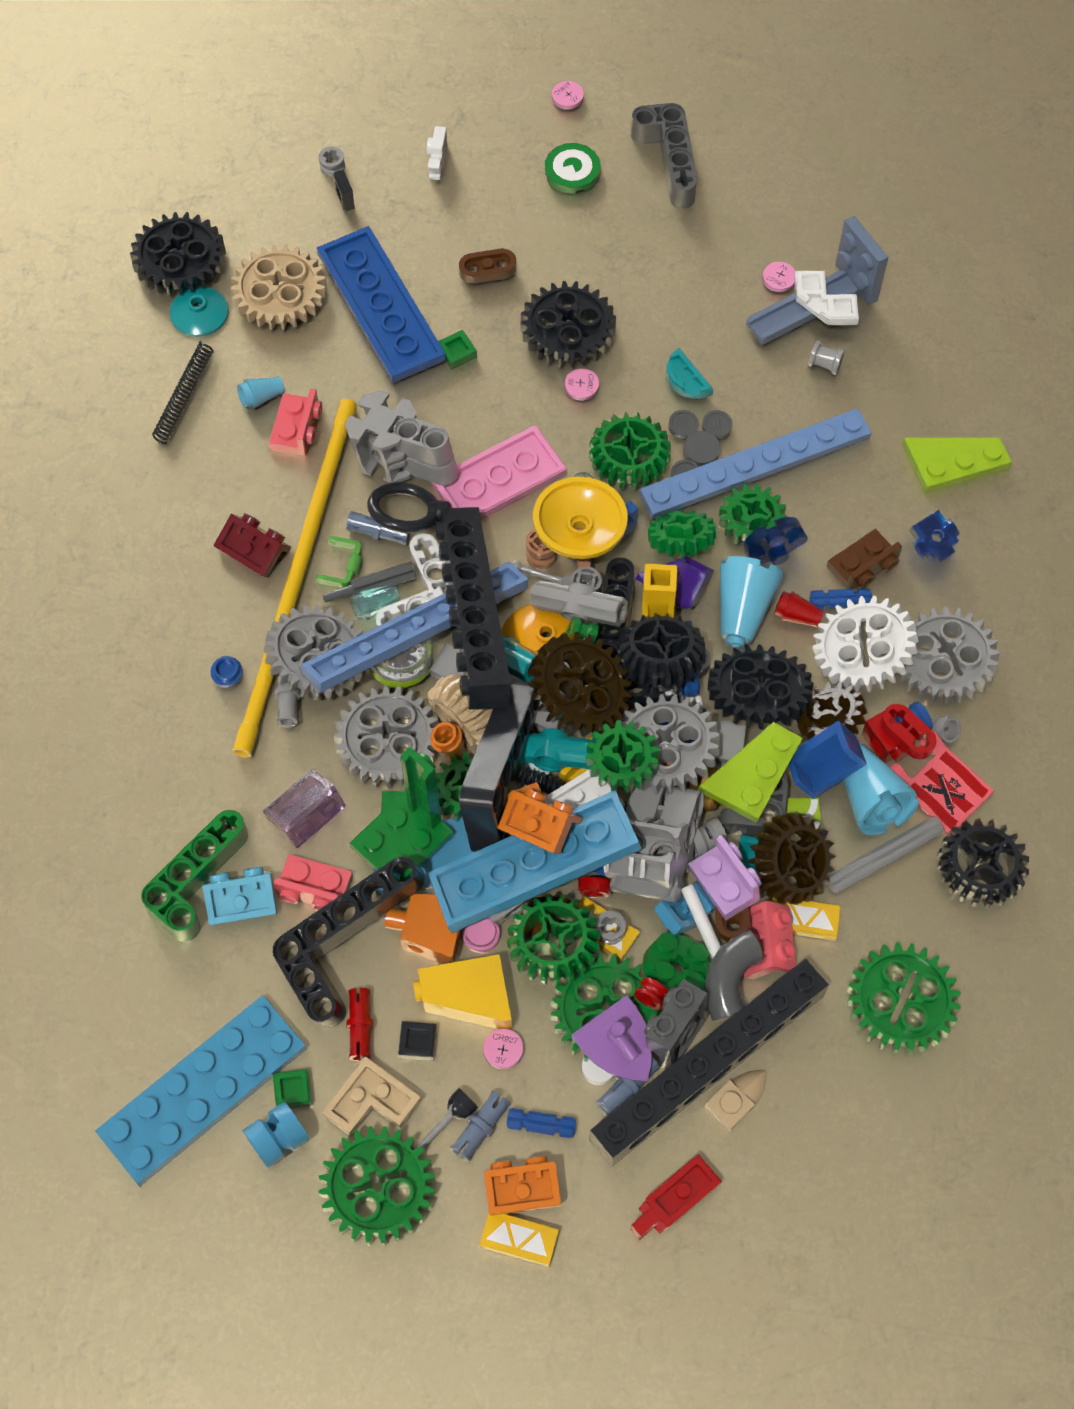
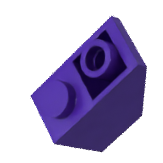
[635,556,714,609]

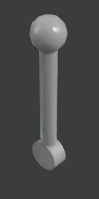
[511,560,571,586]

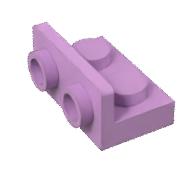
[688,835,761,920]

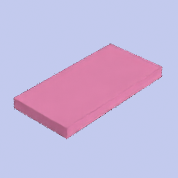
[431,425,567,519]

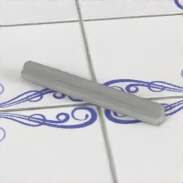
[828,817,944,893]

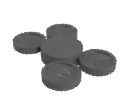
[668,410,733,477]

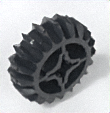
[618,613,706,690]
[937,818,1029,909]

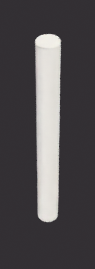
[681,884,748,1013]

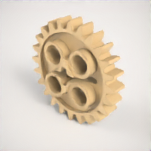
[230,244,327,330]

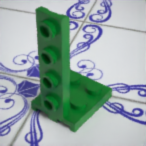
[349,747,454,882]

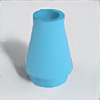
[237,376,285,409]

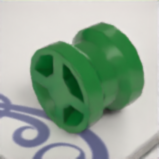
[565,616,599,644]

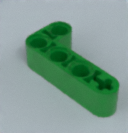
[141,810,248,942]

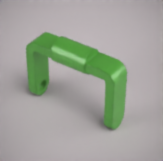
[316,536,363,588]

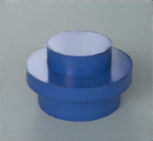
[210,656,243,688]

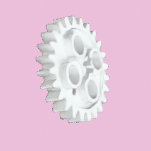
[813,596,919,693]

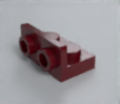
[213,513,291,577]

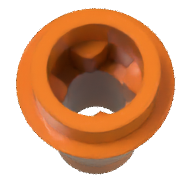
[430,722,466,760]

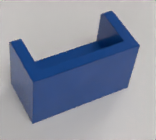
[788,720,867,799]

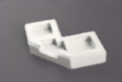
[794,271,859,325]

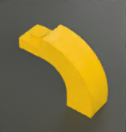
[641,563,677,618]

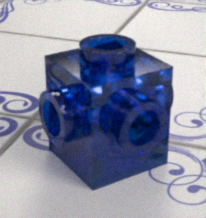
[909,510,960,562]

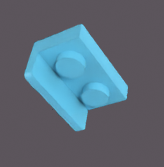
[202,866,277,925]

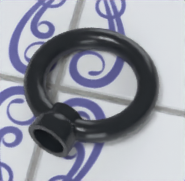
[367,482,449,533]

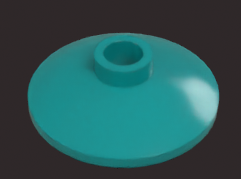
[170,286,229,337]

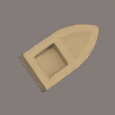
[704,1070,767,1132]

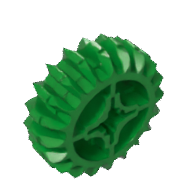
[589,411,671,491]
[507,893,600,986]

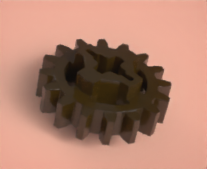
[796,682,867,741]

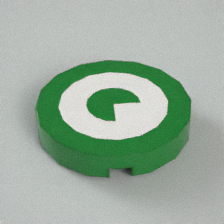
[545,143,601,194]

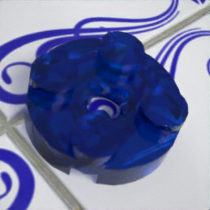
[743,517,808,566]

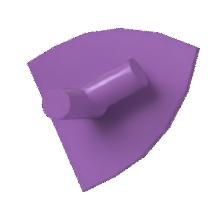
[571,995,652,1082]

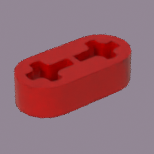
[880,704,937,760]

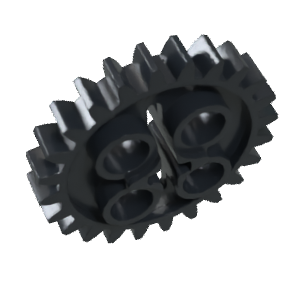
[130,212,226,296]
[520,281,616,368]
[707,644,814,730]

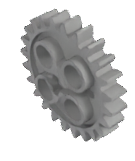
[264,605,365,700]
[900,607,1000,704]
[334,685,438,788]
[619,694,720,795]

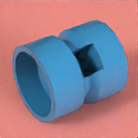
[242,1101,310,1169]

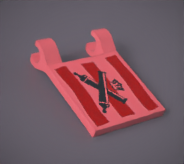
[890,730,994,836]

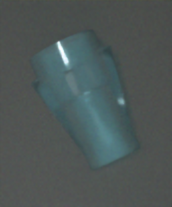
[350,584,400,620]

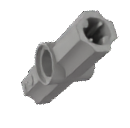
[530,580,628,627]

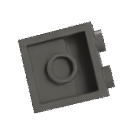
[644,979,708,1070]

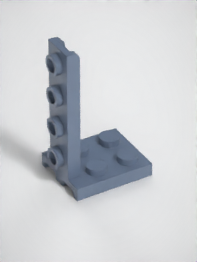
[746,216,889,345]

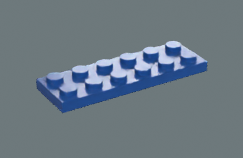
[316,226,446,383]

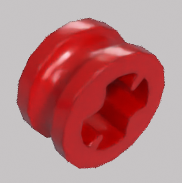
[634,977,669,1010]

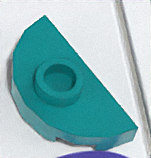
[666,348,713,399]

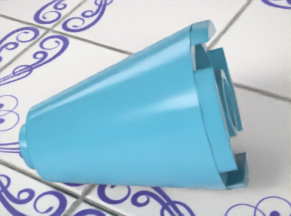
[720,556,783,648]
[843,744,919,836]

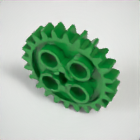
[846,942,961,1055]
[551,954,663,1062]
[318,1126,435,1246]

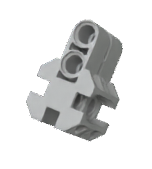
[345,390,458,486]
[604,785,704,902]

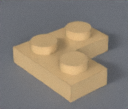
[321,1057,422,1136]

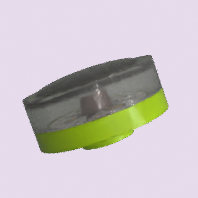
[369,638,433,688]

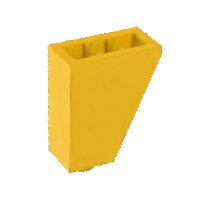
[413,954,512,1030]

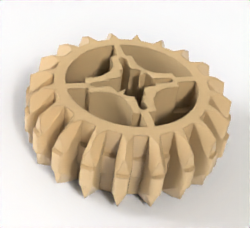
[427,674,493,754]

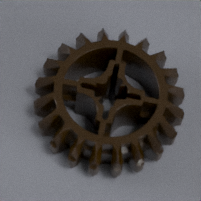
[748,813,836,905]

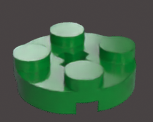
[643,932,710,990]

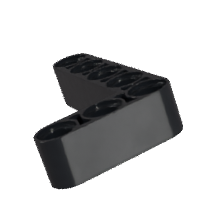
[592,557,683,711]
[459,680,541,852]
[272,856,425,1027]

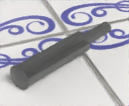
[322,561,417,603]

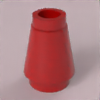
[774,591,824,628]

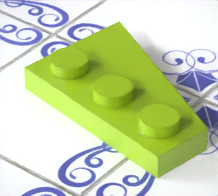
[902,437,1012,493]
[698,722,802,823]

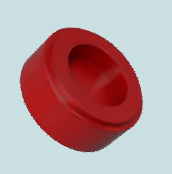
[577,877,611,898]

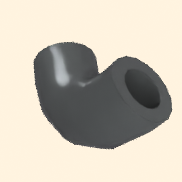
[704,930,763,1021]

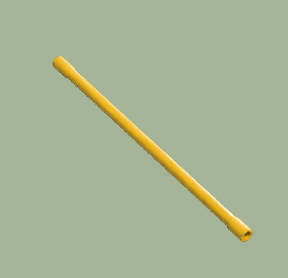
[232,399,358,758]

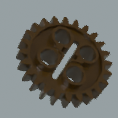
[528,631,632,737]

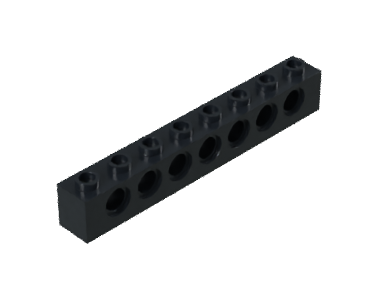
[435,507,511,710]
[589,959,829,1168]

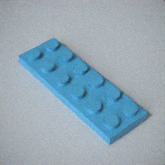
[428,790,642,933]
[95,995,307,1187]

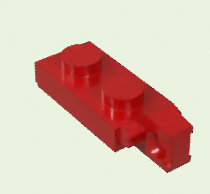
[630,1154,722,1241]

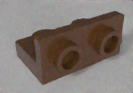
[826,528,902,590]

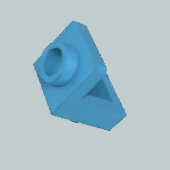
[654,882,715,936]

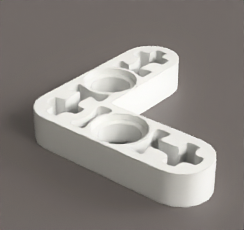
[375,533,449,627]

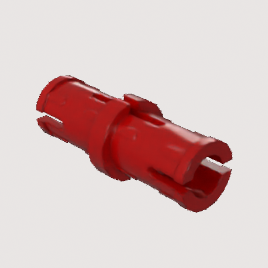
[346,988,373,1061]

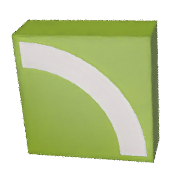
[786,798,821,833]

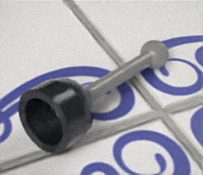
[412,1088,478,1150]

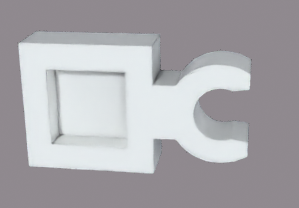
[427,126,447,180]

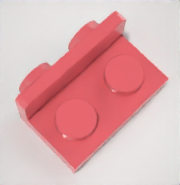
[269,389,322,455]
[273,854,353,911]
[739,901,797,979]

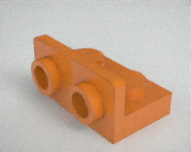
[498,788,582,855]
[484,1156,561,1216]

